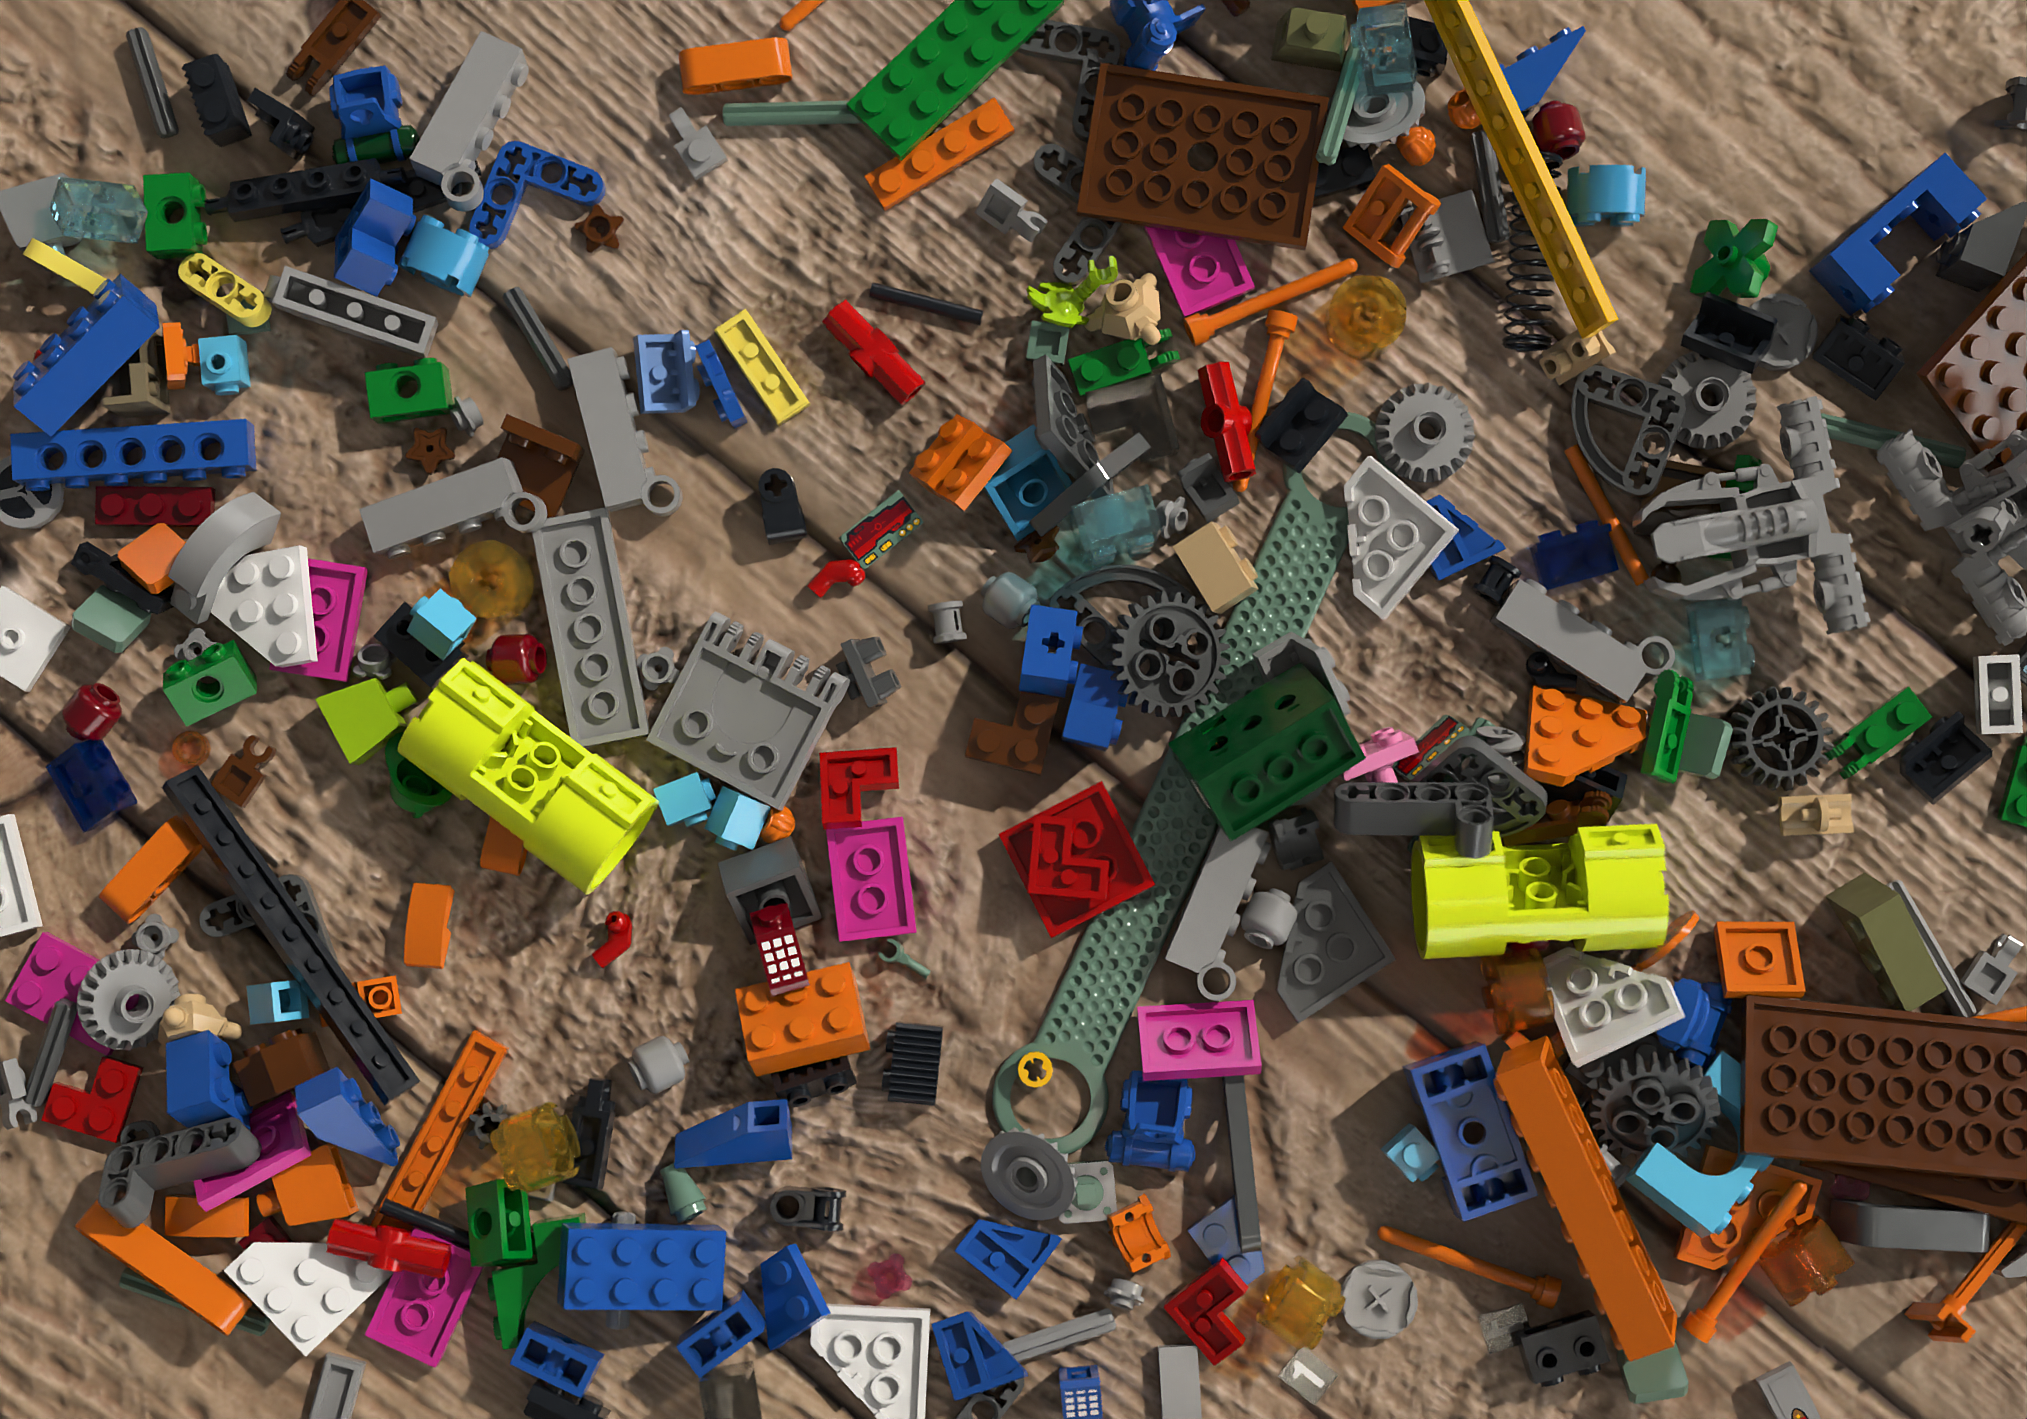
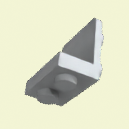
[1252,632,1351,717]

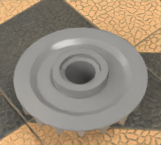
[1326,71,1426,150]
[1658,351,1757,449]
[1375,382,1476,483]
[77,949,181,1051]
[981,1127,1078,1220]

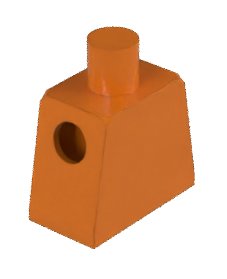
[257,1143,359,1226]

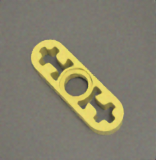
[22,238,107,295]
[178,253,272,327]

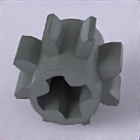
[468,1102,518,1151]

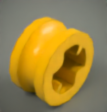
[1018,1051,1053,1088]

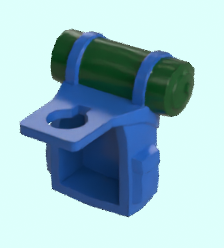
[329,65,420,164]

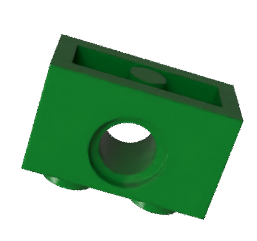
[143,172,208,259]
[364,358,453,424]
[163,640,257,727]
[465,1179,533,1267]

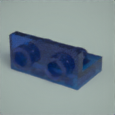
[1530,519,1619,591]
[45,740,138,833]

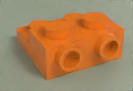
[909,414,1013,511]

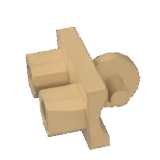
[1540,329,1616,386]
[1778,794,1854,836]

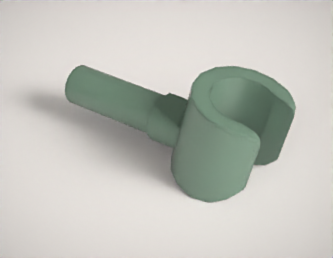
[878,939,931,979]

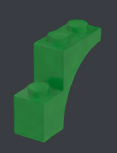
[487,1213,586,1350]

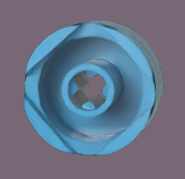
[1567,165,1646,227]
[399,215,490,297]

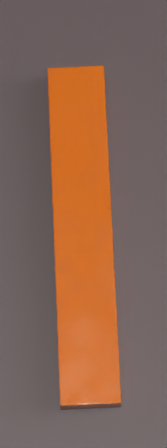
[370,1030,509,1234]

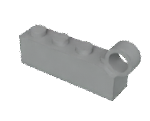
[409,31,529,212]
[263,266,439,358]
[567,347,683,516]
[359,457,547,559]
[1489,579,1675,704]
[1163,826,1271,1001]

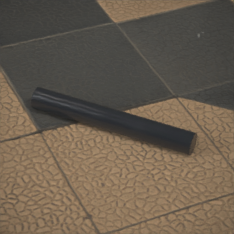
[869,282,984,325]
[379,1198,470,1249]

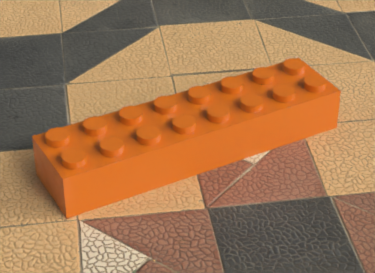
[1494,1035,1677,1362]

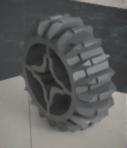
[1727,687,1834,791]

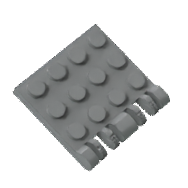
[646,612,850,811]

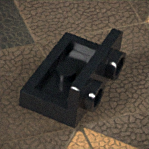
[1680,292,1778,374]
[1900,711,1993,805]
[524,1378,611,1419]

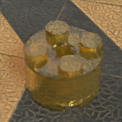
[1324,275,1406,360]
[449,540,535,622]
[490,1102,580,1193]
[1256,1255,1346,1350]

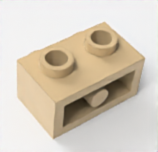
[1172,521,1259,614]

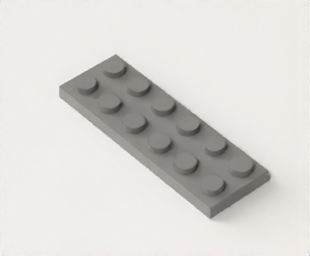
[532,507,650,748]

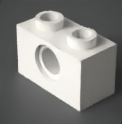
[1973,654,2023,734]

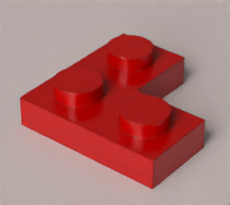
[819,747,899,830]
[1027,815,1110,900]
[41,1056,144,1143]
[1163,1257,1249,1366]

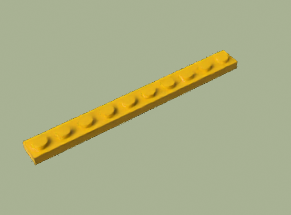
[1424,0,1619,339]

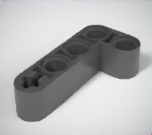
[1334,782,1493,858]
[98,1117,262,1228]
[1828,1198,1991,1252]

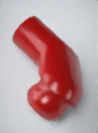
[807,559,865,598]
[592,911,632,968]

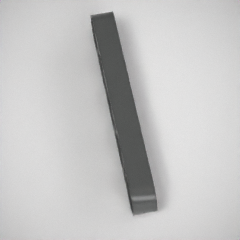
[1222,1075,1262,1253]

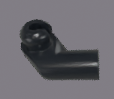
[1526,651,1577,694]

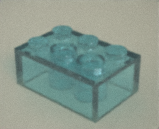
[1070,484,1162,568]

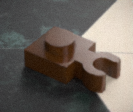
[211,735,276,808]

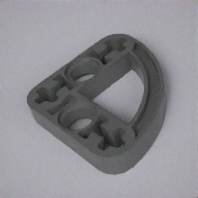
[1572,365,1686,499]
[1049,565,1191,672]
[1409,736,1548,838]

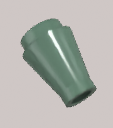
[660,1163,707,1223]

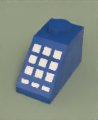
[1059,1365,1103,1419]

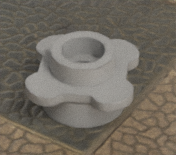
[450,396,484,437]
[1154,497,1188,539]
[174,628,217,661]
[353,643,397,679]
[637,647,680,690]
[132,914,179,959]
[1104,1278,1145,1310]

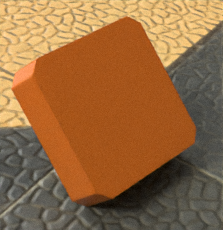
[162,322,200,390]
[117,523,186,594]

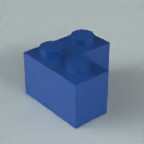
[334,178,416,297]
[1061,663,1129,752]
[166,1030,253,1130]

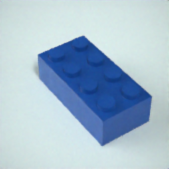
[13,274,160,436]
[557,1223,726,1311]

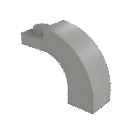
[168,491,281,624]

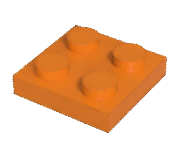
[1713,921,1806,999]

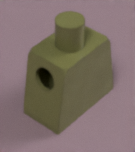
[1271,7,1349,72]

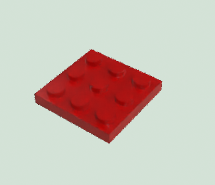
[998,781,1156,938]

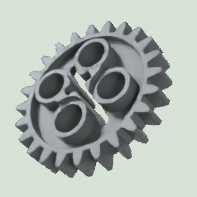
[1106,592,1230,717]
[1589,1052,1721,1162]

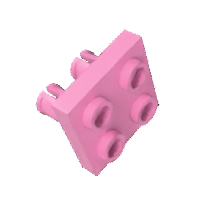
[1339,727,1419,782]

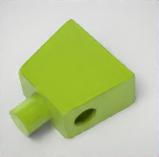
[315,678,418,766]

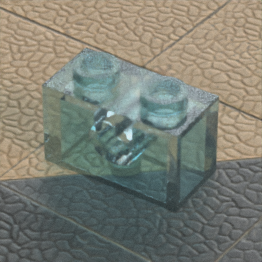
[1351,3,1417,96]
[49,177,148,244]
[1686,598,1755,682]

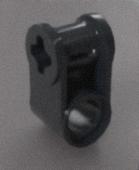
[758,468,807,545]
[770,1186,847,1231]

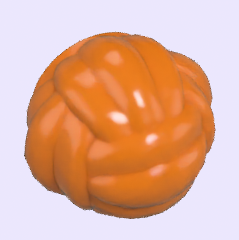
[1447,89,1481,129]
[1395,126,1436,167]
[759,803,795,844]

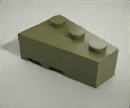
[1825,872,1947,1011]

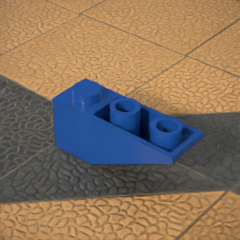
[1499,26,1586,117]
[295,1066,400,1166]
[674,1099,792,1169]

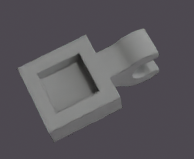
[669,107,728,180]
[974,179,1048,242]
[1960,934,2023,1005]
[0,1058,37,1130]

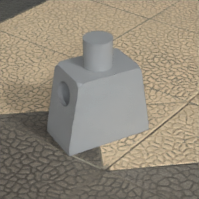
[0,173,82,271]

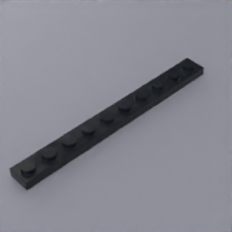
[162,765,420,1106]

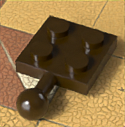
[1634,460,1728,583]

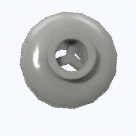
[981,572,1040,629]
[1240,888,1297,949]
[628,1036,689,1094]

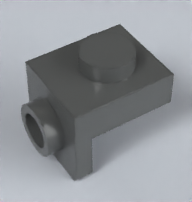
[1177,453,1240,524]

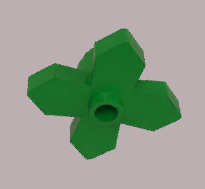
[1690,219,1778,298]

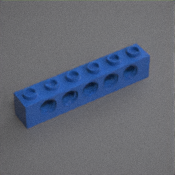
[10,419,257,491]

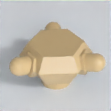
[1084,273,1161,345]
[158,994,243,1058]

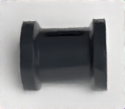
[1471,555,1522,606]

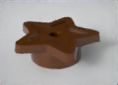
[574,204,624,253]
[405,427,455,475]
[1014,525,1060,564]

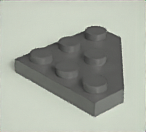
[1032,354,1115,508]
[1276,861,1396,1023]

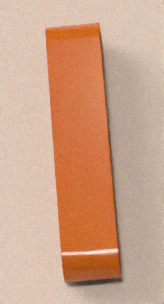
[74,1198,253,1336]

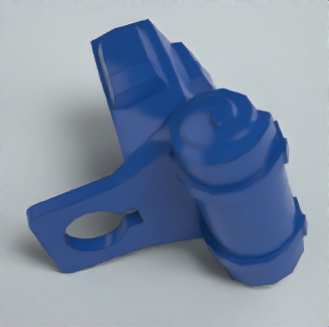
[1109,0,1206,71]
[1656,978,1733,1068]
[1105,1070,1195,1172]

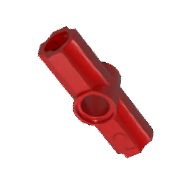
[822,299,925,406]
[1197,362,1256,482]
[326,1218,452,1279]

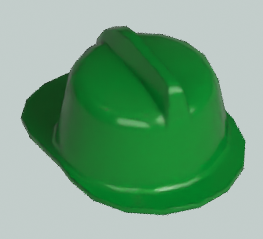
[385,731,452,819]

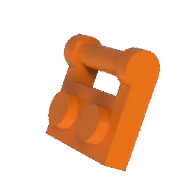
[1342,164,1441,268]

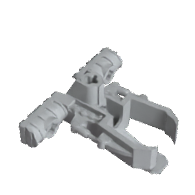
[1632,396,1870,635]
[1876,429,2027,646]

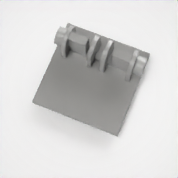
[1400,189,1494,284]

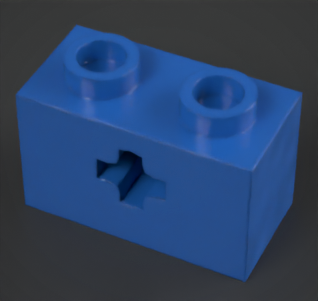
[1019,604,1083,698]
[676,1290,766,1378]
[510,1321,605,1398]

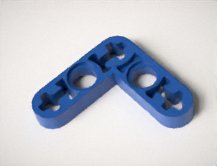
[469,141,606,249]

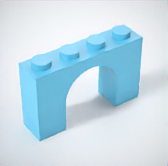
[1625,1051,1774,1238]

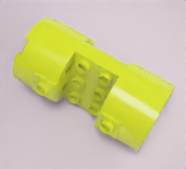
[398,658,659,895]
[1411,824,1669,959]

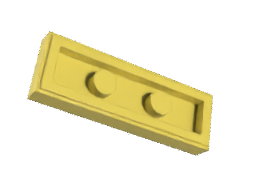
[714,309,810,426]

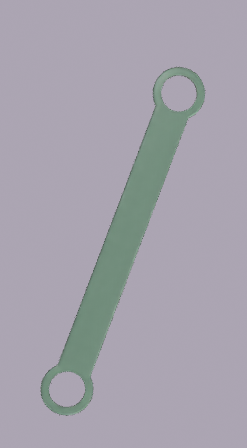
[992,412,1398,1154]

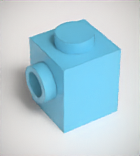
[198,335,251,396]
[407,588,477,660]
[653,772,717,827]
[704,785,771,851]
[246,980,309,1025]
[1381,1123,1440,1183]

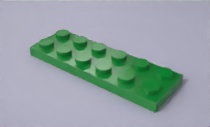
[846,0,1064,161]

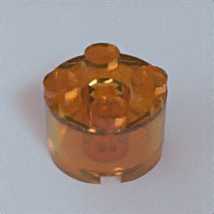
[1480,948,1555,1035]
[1757,1216,1855,1307]

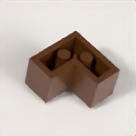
[965,691,1060,776]
[233,1028,330,1106]

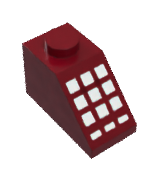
[749,903,810,996]

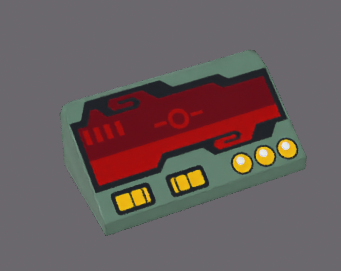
[839,490,924,570]
[1392,715,1471,782]

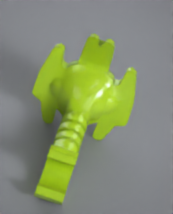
[1026,256,1118,328]

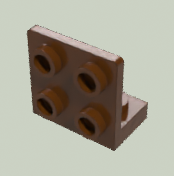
[497,414,585,518]

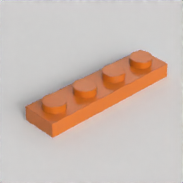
[864,97,1015,211]

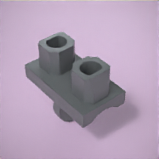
[836,637,901,708]

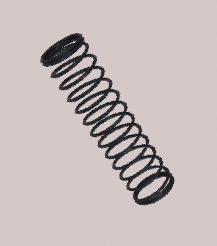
[1502,151,1563,351]

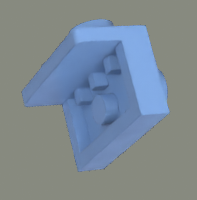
[633,330,700,414]

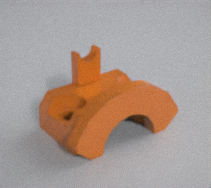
[1107,1194,1171,1273]

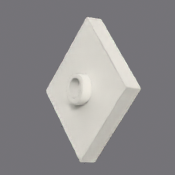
[0,586,71,692]

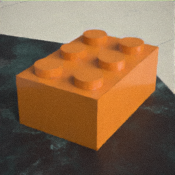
[735,962,871,1077]

